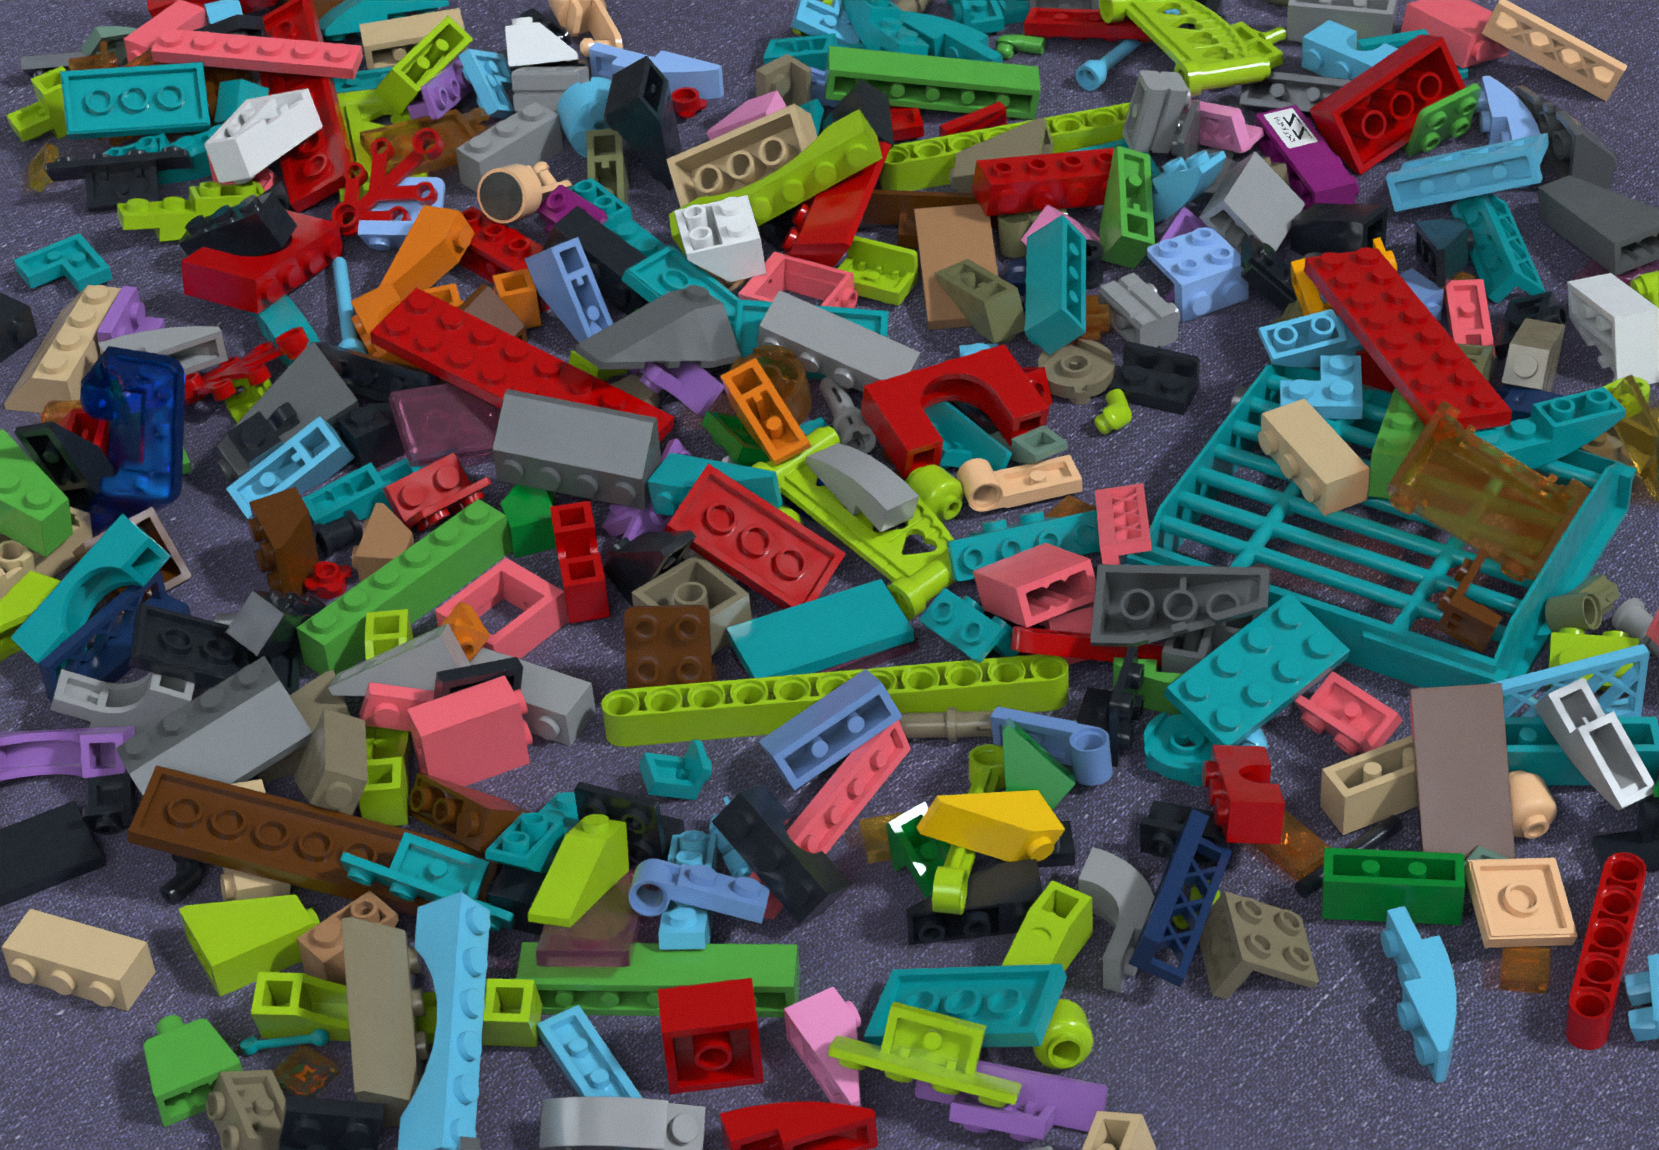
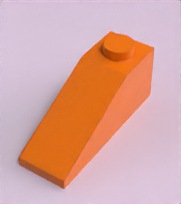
[379,205,475,301]
[721,358,811,466]

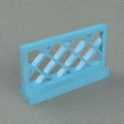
[1386,133,1550,212]
[1490,644,1650,717]

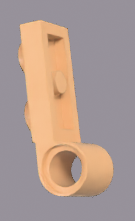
[957,454,1083,512]

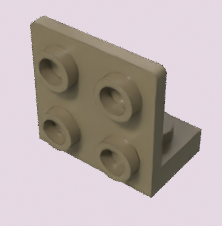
[1199,891,1319,1000]

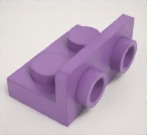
[97,286,165,342]

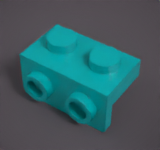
[946,0,1005,35]
[920,587,1019,663]

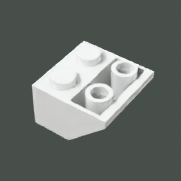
[674,195,766,282]

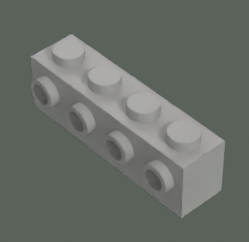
[757,290,920,392]

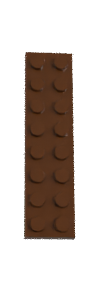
[127,765,500,917]

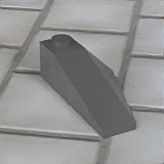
[1515,85,1617,189]
[575,285,741,369]
[1090,564,1270,647]

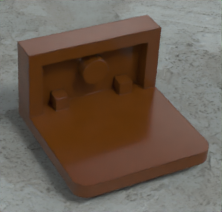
[624,605,717,689]

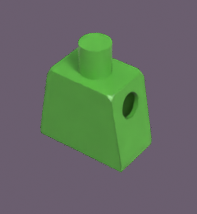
[143,1015,243,1127]

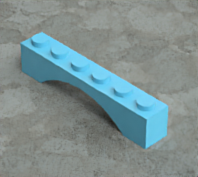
[398,892,490,1150]

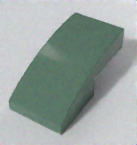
[80,26,137,65]
[990,425,1068,464]

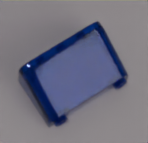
[80,346,185,530]

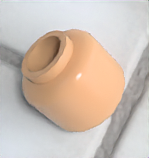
[1509,770,1558,839]

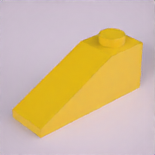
[916,790,1065,862]

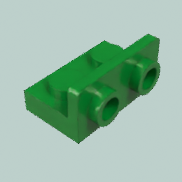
[701,410,770,467]

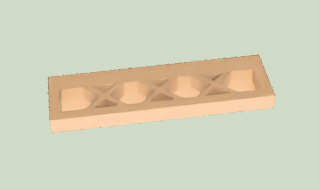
[1481,0,1627,102]

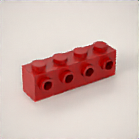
[972,148,1114,216]
[458,206,550,313]

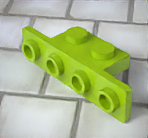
[828,1002,1022,1107]

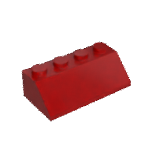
[1309,34,1466,175]
[781,142,891,268]

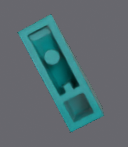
[647,452,783,517]

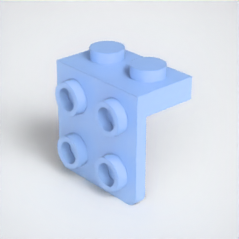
[358,177,445,251]
[1147,227,1248,323]

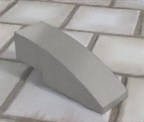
[98,326,228,386]
[805,443,919,532]
[1534,677,1655,811]

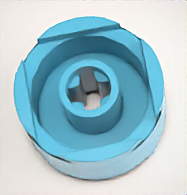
[557,77,611,158]

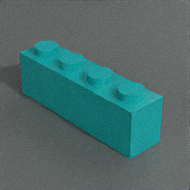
[1024,214,1086,355]
[1505,717,1659,785]

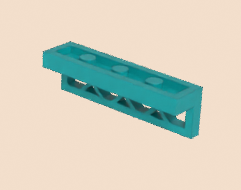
[1450,193,1546,304]

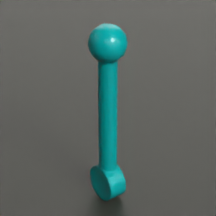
[240,1028,330,1055]

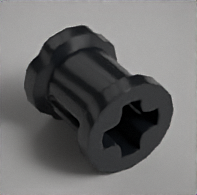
[1086,240,1103,290]
[312,509,362,558]

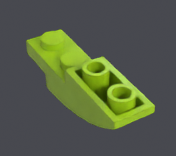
[117,180,265,242]

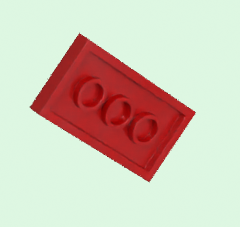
[664,463,846,609]

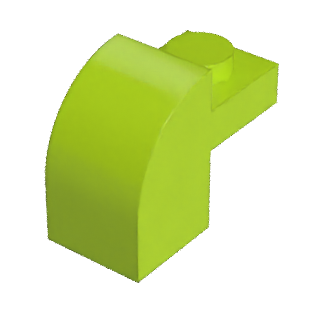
[6,66,67,142]

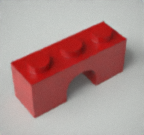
[550,501,610,624]
[1202,745,1285,844]

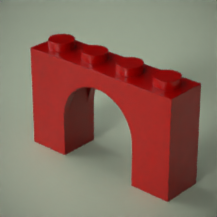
[181,210,343,314]
[861,344,1049,479]

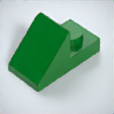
[886,801,951,898]

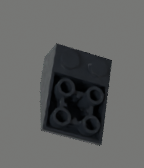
[604,55,681,191]

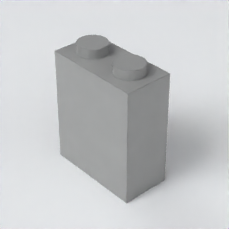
[1199,151,1305,255]

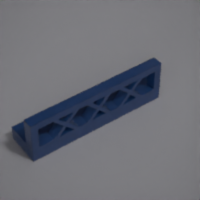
[38,570,191,701]
[1128,809,1232,987]

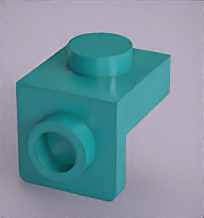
[638,740,712,800]

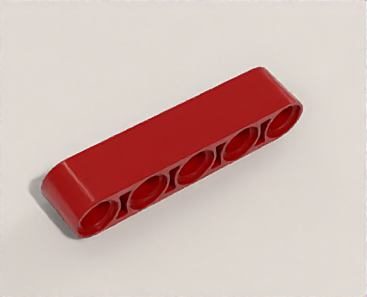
[1565,852,1646,1050]

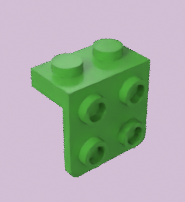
[1402,83,1482,157]

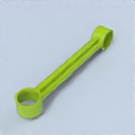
[932,744,1006,915]

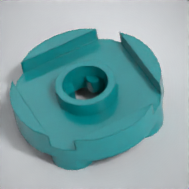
[1143,711,1214,787]

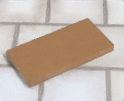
[914,204,998,330]

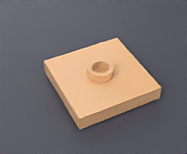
[1464,858,1578,948]

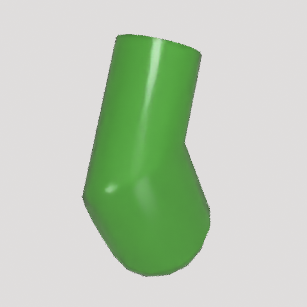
[995,34,1046,59]

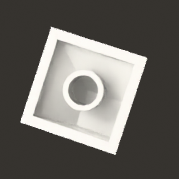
[505,17,579,69]

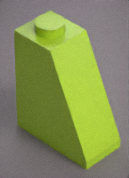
[179,894,320,997]

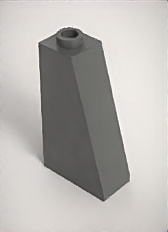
[1538,175,1659,276]
[217,342,359,483]

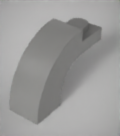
[50,669,195,735]
[1078,847,1155,993]
[539,1097,705,1150]

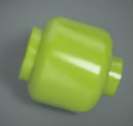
[905,464,964,523]
[1033,999,1094,1070]

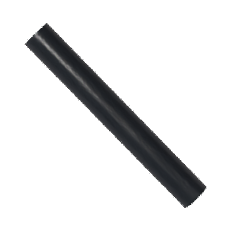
[1295,815,1403,898]

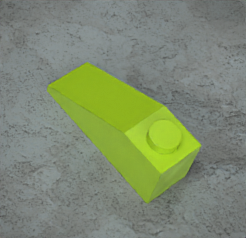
[528,814,629,928]

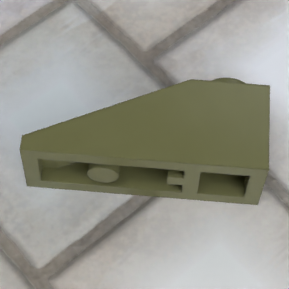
[586,128,629,205]
[935,259,1025,343]

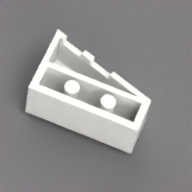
[204,88,323,184]
[1567,273,1659,384]

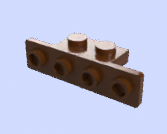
[863,190,998,249]

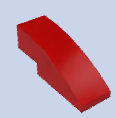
[719,1101,878,1150]

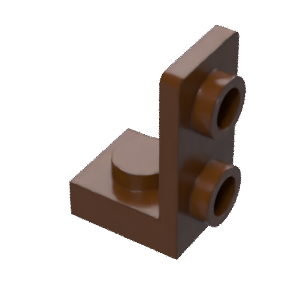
[1436,548,1502,653]

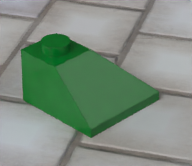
[1002,717,1076,810]

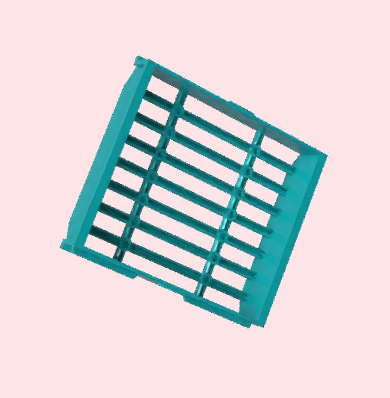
[1126,363,1637,704]

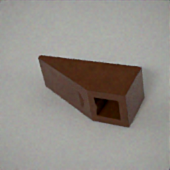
[408,772,530,852]

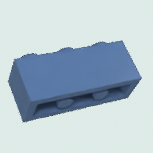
[758,669,902,791]

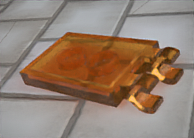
[360,108,493,177]

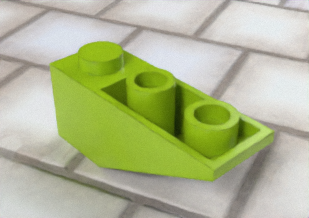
[1001,880,1093,971]

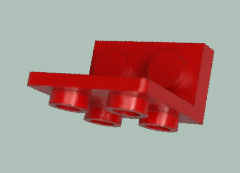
[382,452,492,532]

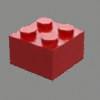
[657,978,764,1095]

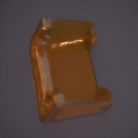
[1387,400,1591,582]

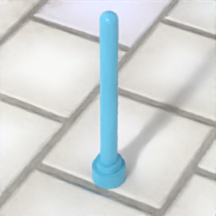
[1076,9,1179,91]
[332,257,367,354]

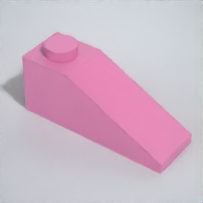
[784,986,861,1107]

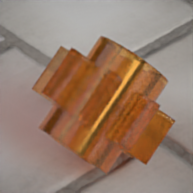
[1079,295,1110,342]

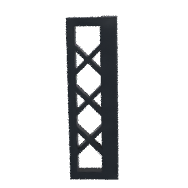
[310,342,454,413]

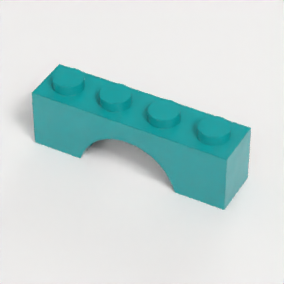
[10,514,171,677]

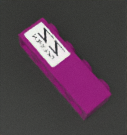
[1255,104,1359,210]

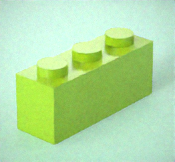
[374,15,473,115]

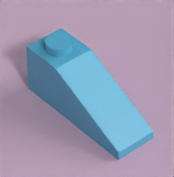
[226,416,356,519]

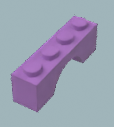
[0,726,135,781]

